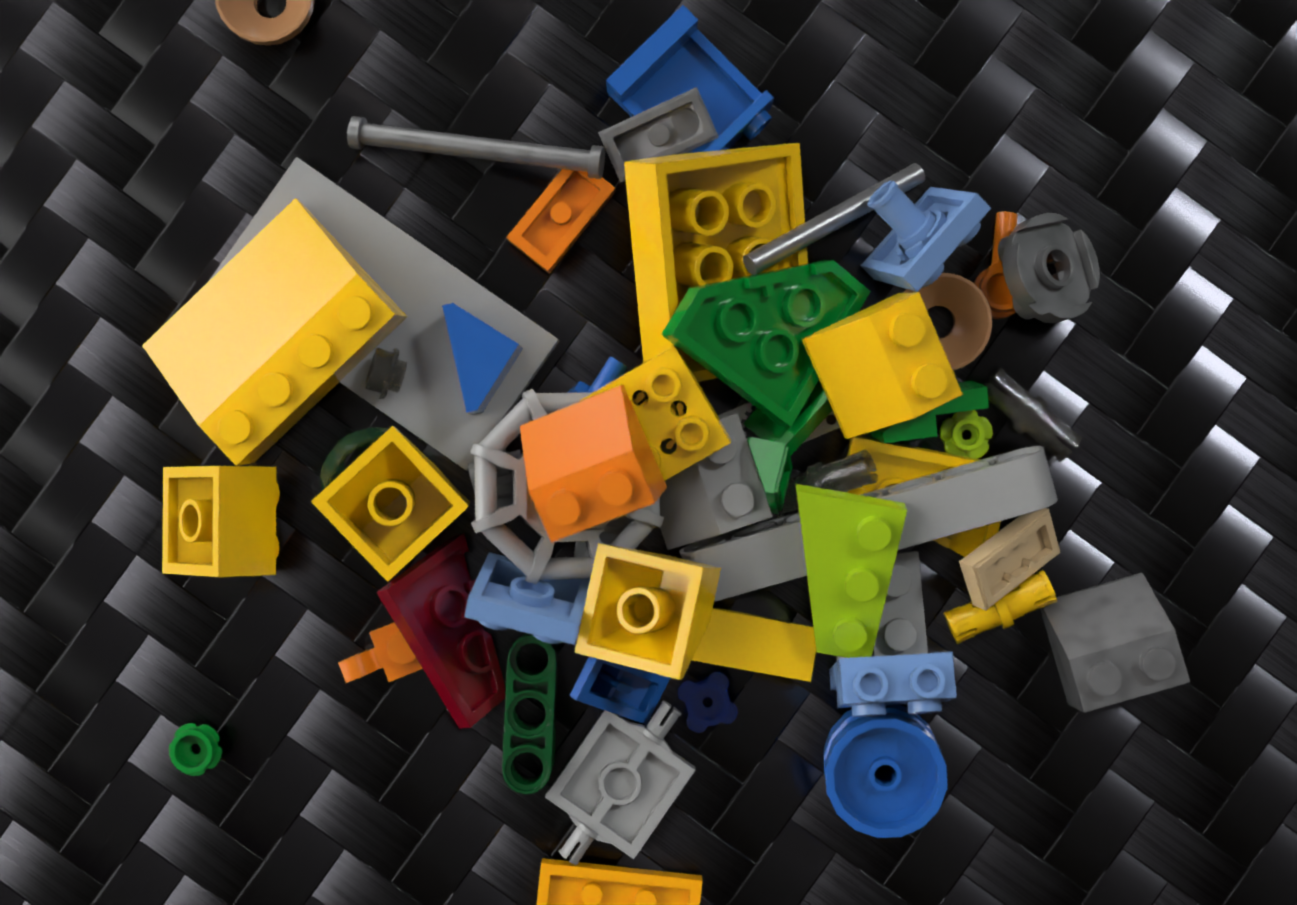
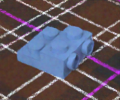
[464,552,590,644]
[829,652,957,717]

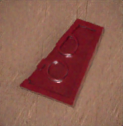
[376,533,506,729]

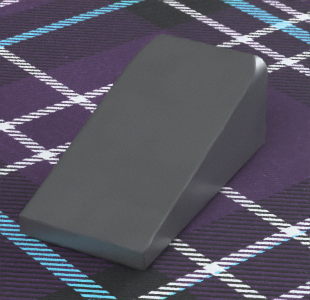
[598,87,719,184]

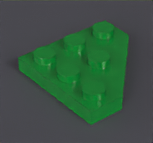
[661,260,871,427]

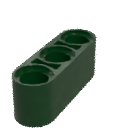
[502,633,559,794]

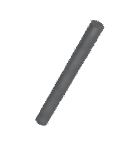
[743,163,925,275]

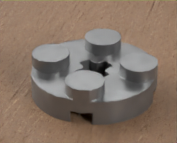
[998,213,1100,323]

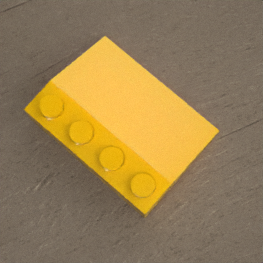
[624,143,808,382]
[142,198,408,466]

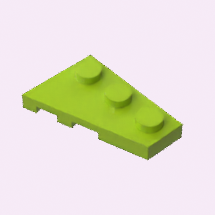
[795,484,907,658]

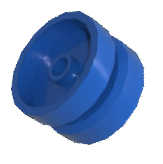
[823,705,947,838]

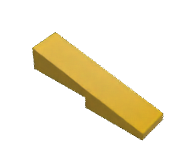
[692,608,817,682]

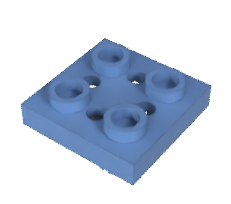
[861,180,991,292]

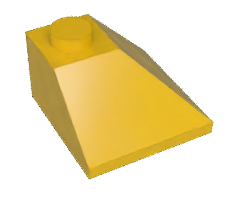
[574,543,721,680]

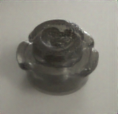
[364,347,407,400]

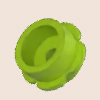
[939,410,993,459]

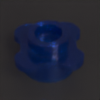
[678,672,738,733]

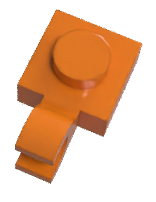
[338,622,423,683]

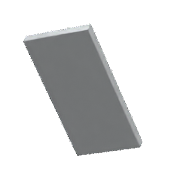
[208,157,559,471]

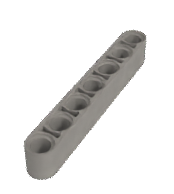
[679,446,1058,602]

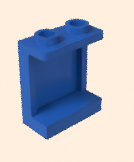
[606,5,774,153]

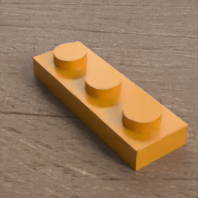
[536,858,703,905]

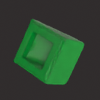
[747,437,792,514]

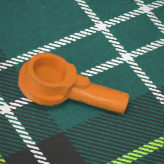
[974,211,1018,319]

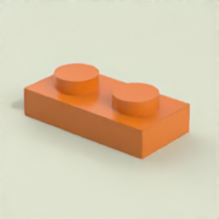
[506,169,616,274]

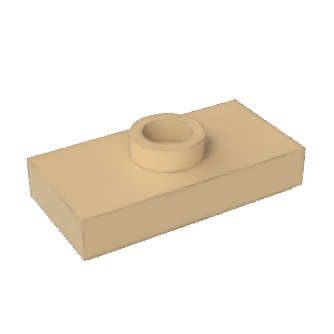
[959,508,1061,611]

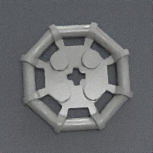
[470,389,664,585]

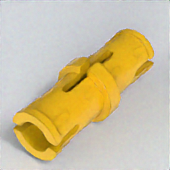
[943,570,1057,644]

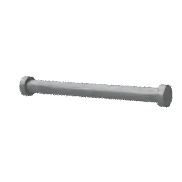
[347,116,605,179]

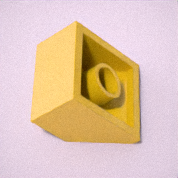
[801,292,963,439]
[311,426,470,582]
[162,466,280,577]

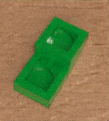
[871,380,989,443]

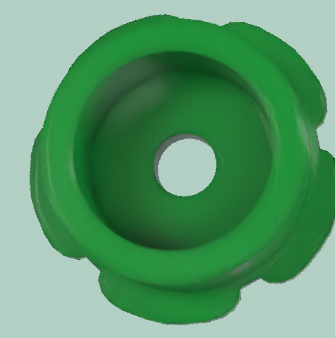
[169,723,222,776]

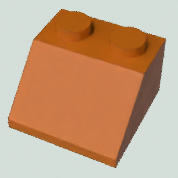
[520,384,667,543]

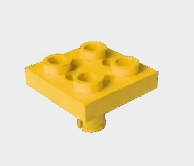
[578,345,731,481]

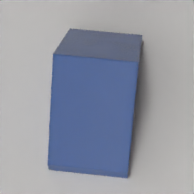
[442,303,523,415]
[570,656,671,725]

